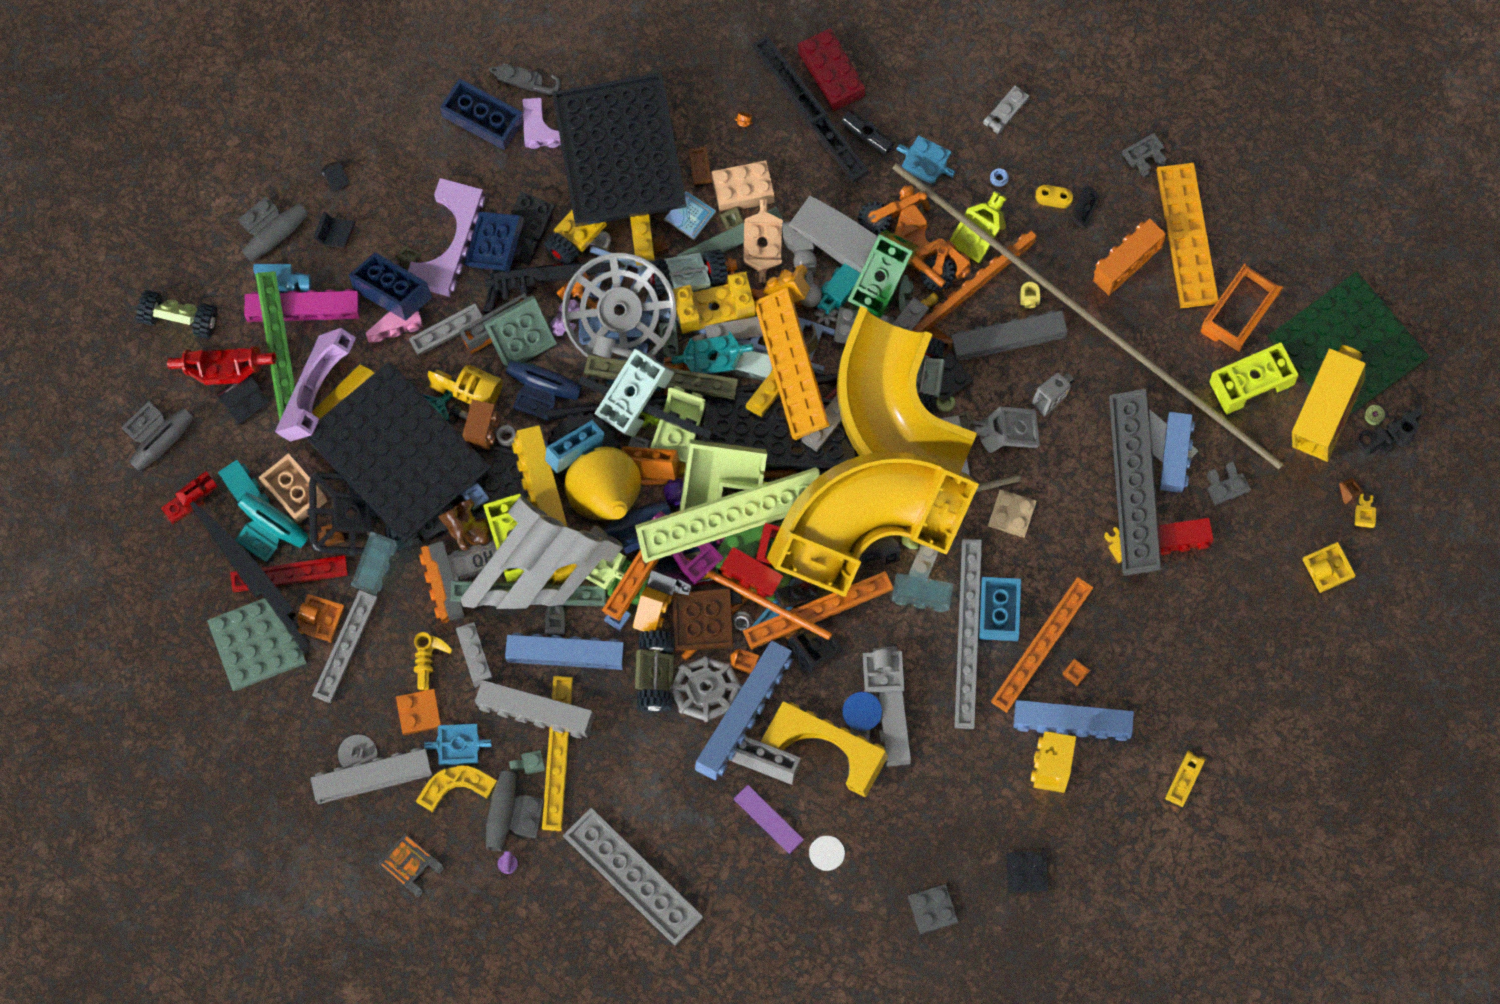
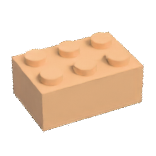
[712,161,774,213]
[259,453,327,525]

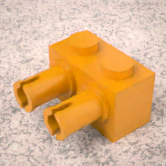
[763,264,810,302]

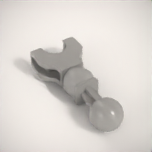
[782,221,822,307]

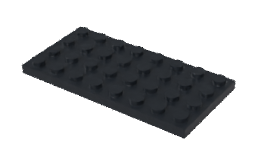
[702,392,855,471]

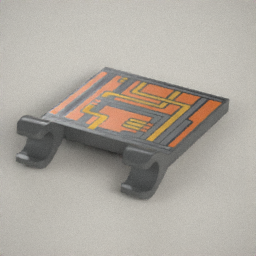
[379,834,444,897]

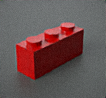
[1159,518,1214,555]
[720,547,783,598]

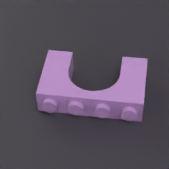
[523,98,561,149]

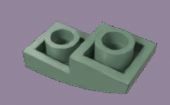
[898,275,914,315]

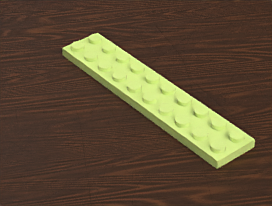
[635,467,820,563]

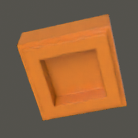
[1062,658,1090,687]

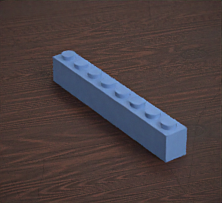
[695,640,793,781]

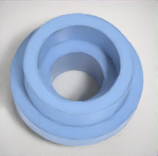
[990,168,1009,187]

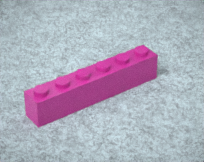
[244,289,360,322]

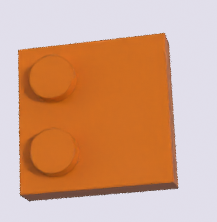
[396,689,441,736]

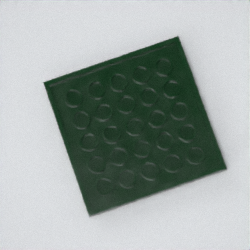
[1268,271,1429,417]

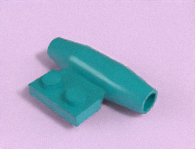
[235,492,309,562]

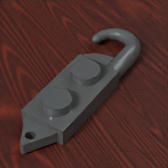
[489,63,561,95]

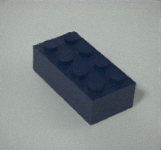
[440,78,524,151]
[349,252,432,321]

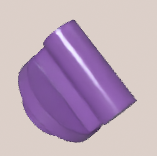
[498,852,518,874]

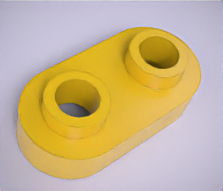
[1035,185,1073,208]

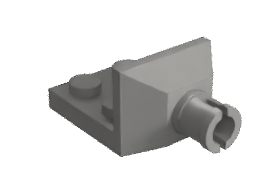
[968,407,1040,453]

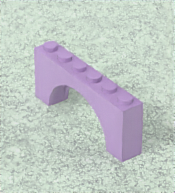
[408,178,486,297]
[275,328,356,442]

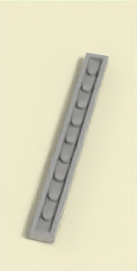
[801,297,929,452]
[954,539,982,729]

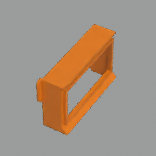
[1201,264,1283,352]

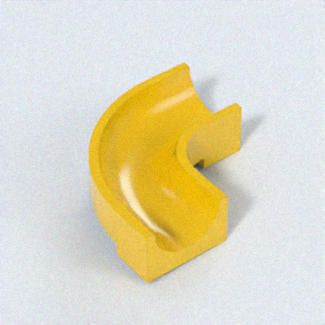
[837,306,977,471]
[767,452,979,597]

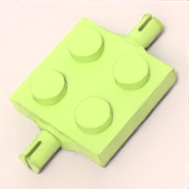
[586,553,626,590]

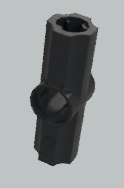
[841,110,895,156]

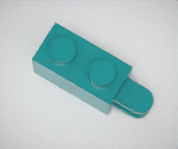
[817,263,860,315]

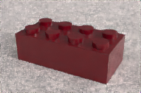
[798,28,865,113]

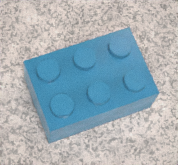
[979,577,1021,641]

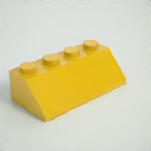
[312,365,374,419]

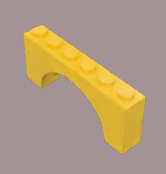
[760,701,888,797]

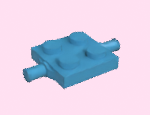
[896,135,956,185]
[424,724,492,765]

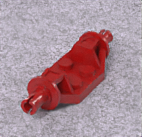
[167,346,277,385]

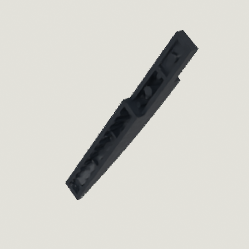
[752,36,869,183]
[190,502,311,654]

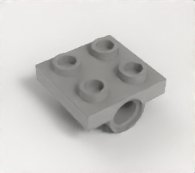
[863,649,904,693]

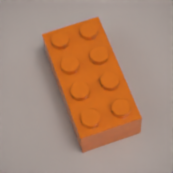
[1093,219,1166,296]

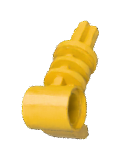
[414,632,452,690]

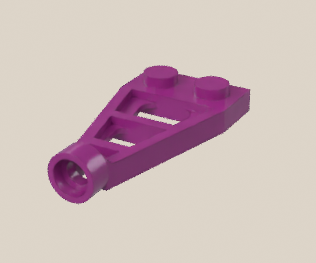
[652,511,724,584]

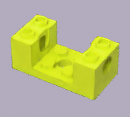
[1209,343,1298,415]
[483,494,524,583]

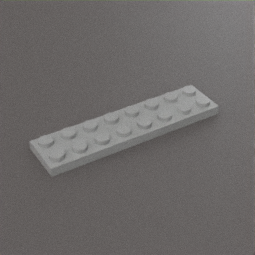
[563,808,703,946]

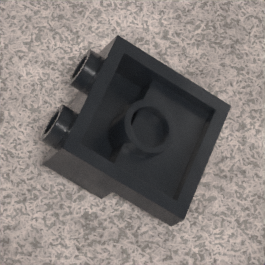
[786,621,843,673]

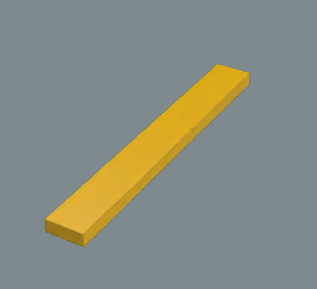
[542,676,573,831]

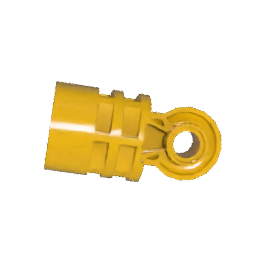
[428,365,503,405]

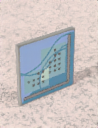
[664,191,716,240]

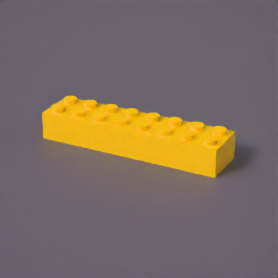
[512,425,577,585]

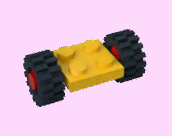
[544,210,610,264]

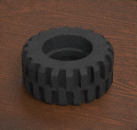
[547,412,620,483]

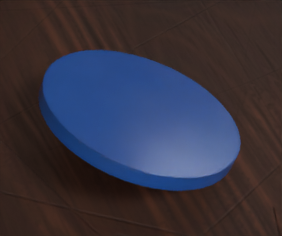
[843,692,882,731]

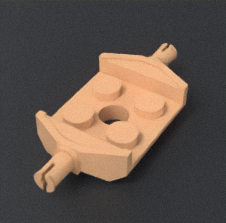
[744,199,783,284]

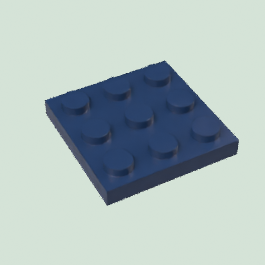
[464,212,524,272]

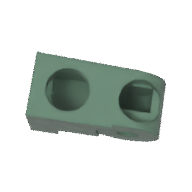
[659,322,679,358]

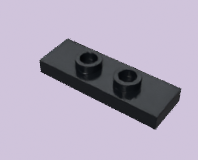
[774,582,833,609]

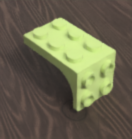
[650,386,706,463]

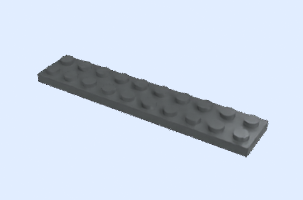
[1109,389,1162,576]

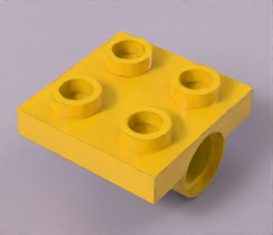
[1302,542,1356,593]

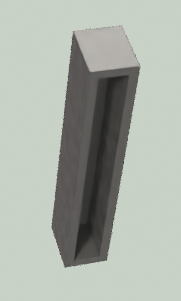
[951,310,1068,361]

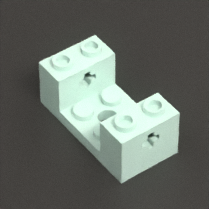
[594,349,675,437]

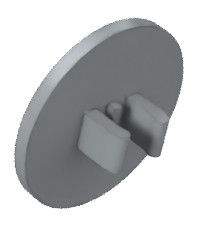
[338,735,377,769]

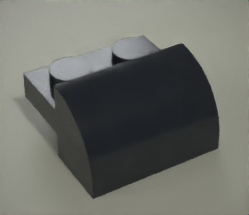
[215,375,269,425]
[859,536,901,566]

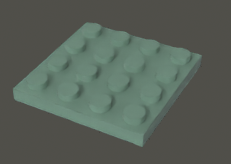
[207,598,306,692]

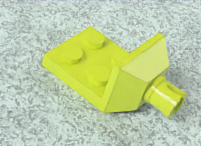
[949,191,1007,263]

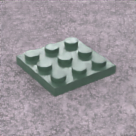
[483,296,556,370]

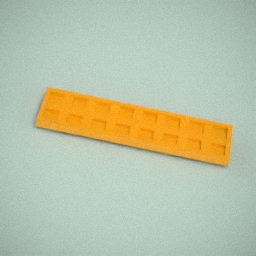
[1156,163,1218,308]
[754,287,829,440]

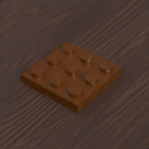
[672,589,734,651]

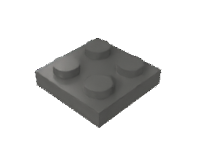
[908,884,958,935]

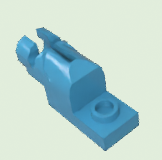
[253,264,312,293]

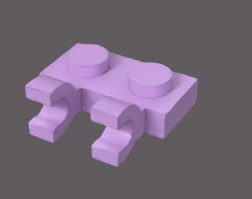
[549,300,580,336]

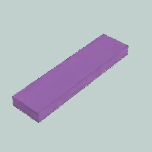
[734,785,804,854]

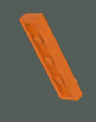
[602,550,660,621]

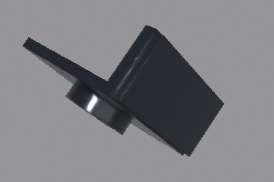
[313,212,356,248]

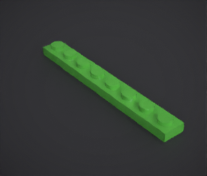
[255,271,295,421]

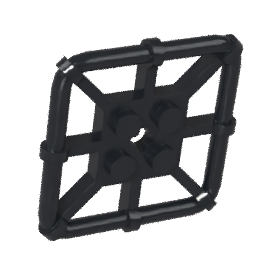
[307,472,393,557]

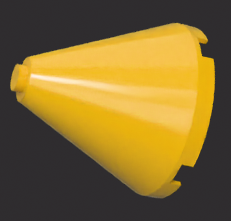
[564,447,641,521]

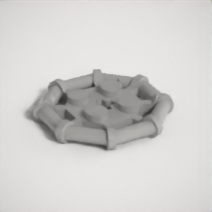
[669,655,743,722]

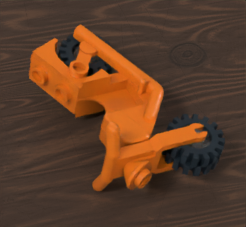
[858,185,971,292]

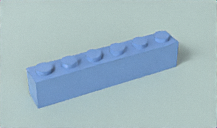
[505,633,624,670]
[1013,700,1134,741]

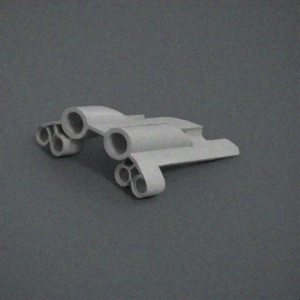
[461,496,624,609]

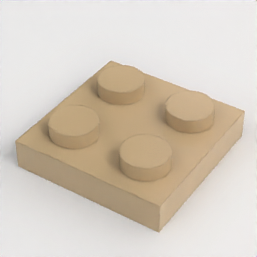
[988,490,1036,538]

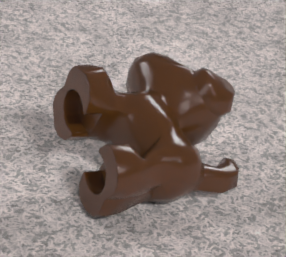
[438,497,490,551]

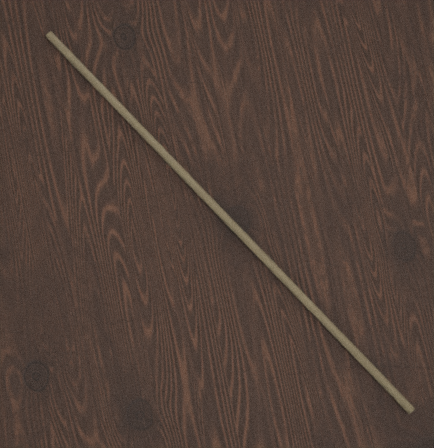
[892,163,1284,469]

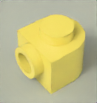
[1020,282,1040,308]

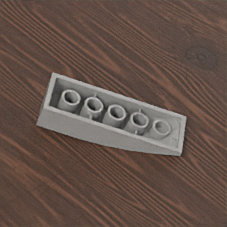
[789,196,886,280]

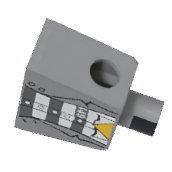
[1031,373,1074,417]

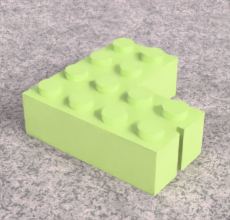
[679,439,767,511]

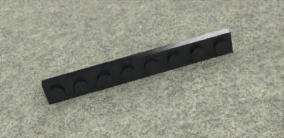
[578,376,718,442]

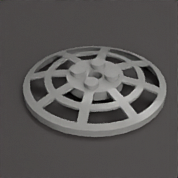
[562,253,676,361]

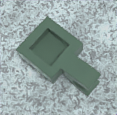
[509,750,545,775]

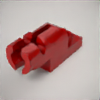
[161,471,217,524]

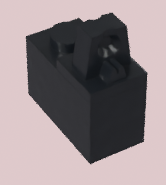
[647,556,693,596]

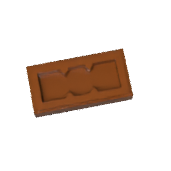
[688,146,712,186]

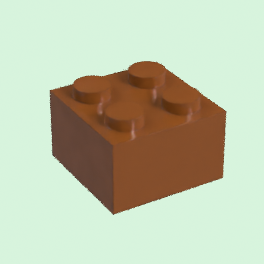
[462,399,501,450]

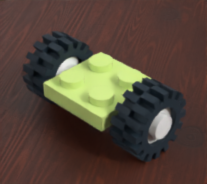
[136,290,218,339]

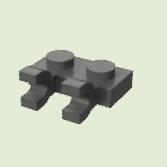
[1122,133,1167,178]
[1207,462,1251,506]

